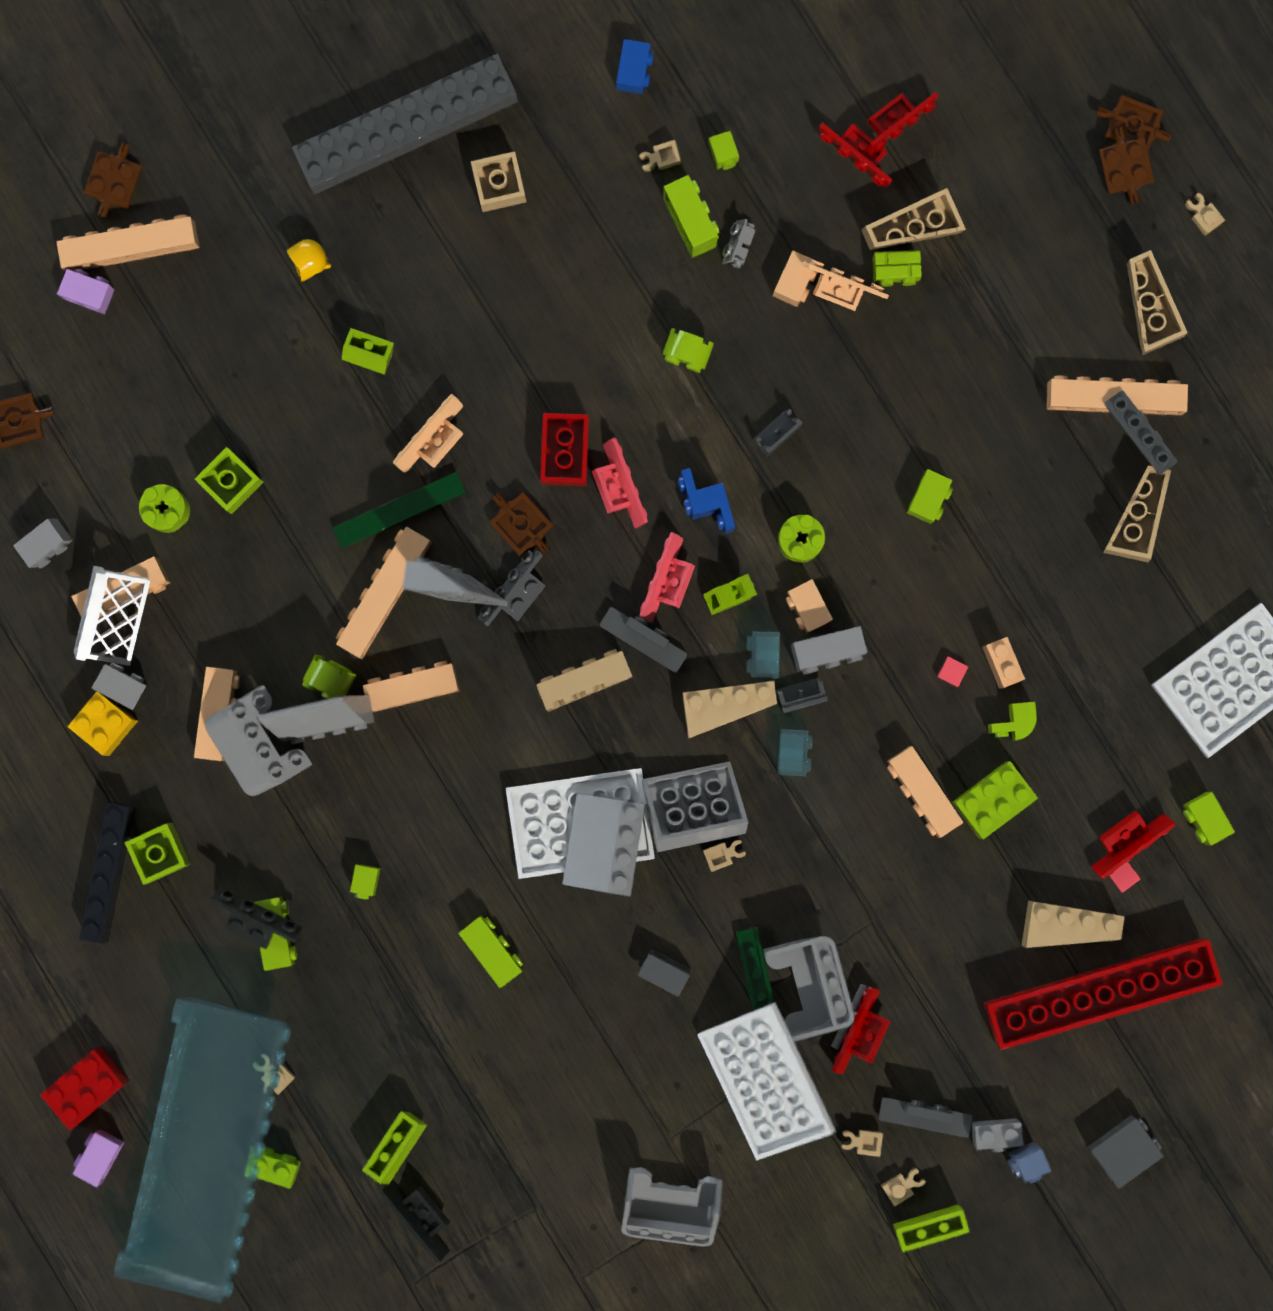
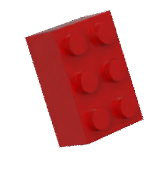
[540,413,589,486]
[40,1046,129,1130]

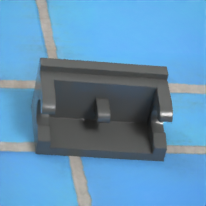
[753,409,802,457]
[776,677,828,714]
[638,948,692,997]

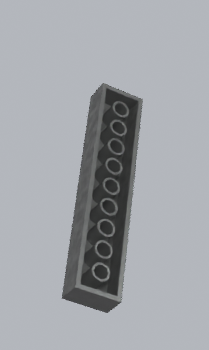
[292,54,518,195]

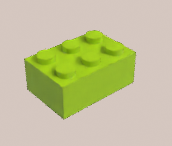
[663,175,720,258]
[952,761,1038,840]

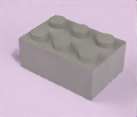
[790,626,867,675]

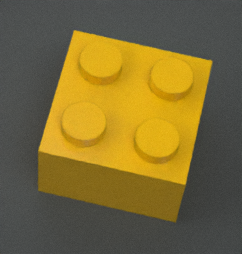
[68,691,138,756]

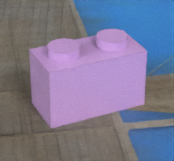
[57,268,114,314]
[73,1129,124,1187]

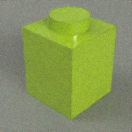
[708,131,739,170]
[350,864,381,899]

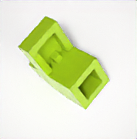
[703,574,757,615]
[988,702,1037,741]

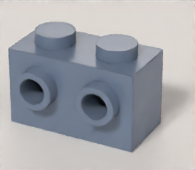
[1007,1142,1051,1183]

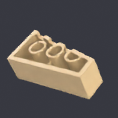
[861,188,966,250]
[1127,250,1188,355]
[1103,466,1171,562]
[536,649,632,712]
[682,681,777,739]
[1021,900,1124,948]

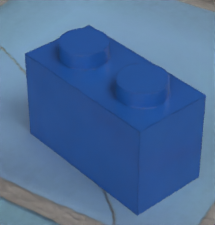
[616,39,654,94]

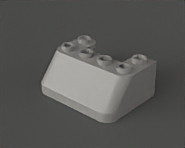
[205,686,312,796]
[763,936,854,1042]
[621,1168,722,1246]

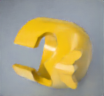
[287,239,331,282]

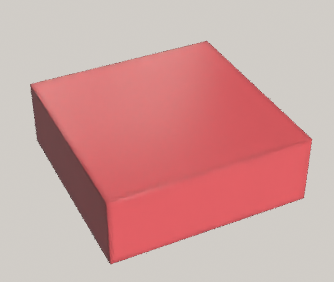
[937,657,968,687]
[1109,862,1140,893]

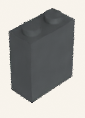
[1087,1115,1164,1189]

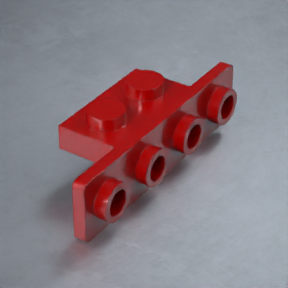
[866,92,939,154]
[818,123,892,188]
[1091,811,1176,879]
[832,987,891,1074]

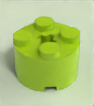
[662,328,714,373]
[139,484,190,533]
[778,515,825,563]
[302,654,356,699]

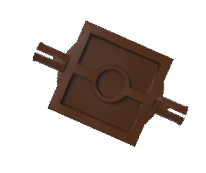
[1096,95,1172,151]
[1099,127,1154,205]
[84,143,142,218]
[0,393,55,449]
[489,492,553,556]

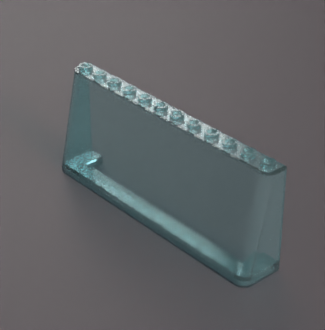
[113,996,291,1303]

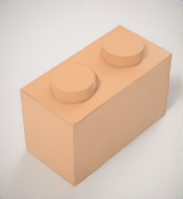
[773,251,818,307]
[785,579,833,633]
[982,637,1025,689]

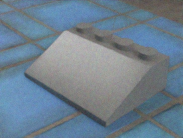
[403,558,508,606]
[257,695,374,744]
[642,762,748,852]
[563,793,645,896]

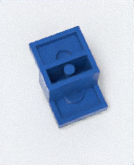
[677,468,735,534]

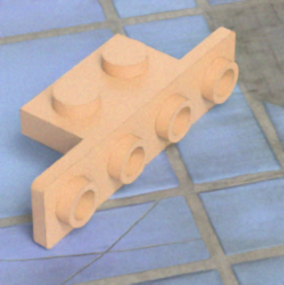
[802,259,889,311]
[393,394,463,473]

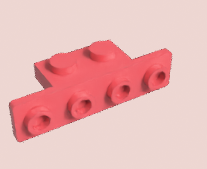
[592,438,648,528]
[639,532,695,623]

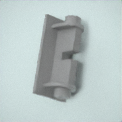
[722,219,755,268]

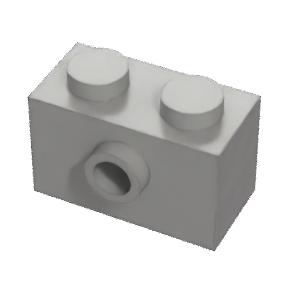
[13,519,73,569]
[92,662,147,710]
[971,1118,1023,1152]

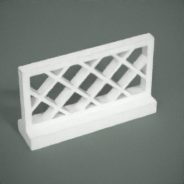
[73,566,151,666]

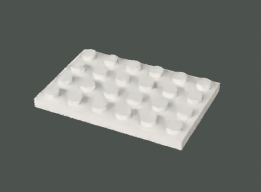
[1152,603,1273,758]
[506,768,655,879]
[697,1003,836,1160]

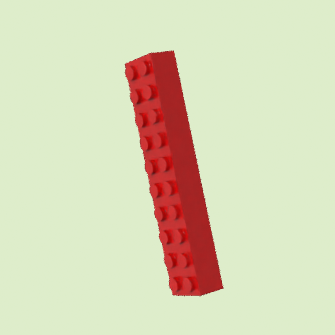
[983,938,1223,1050]

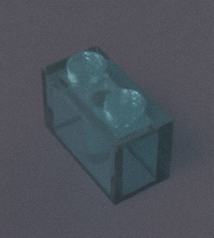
[746,632,780,679]
[777,729,812,777]

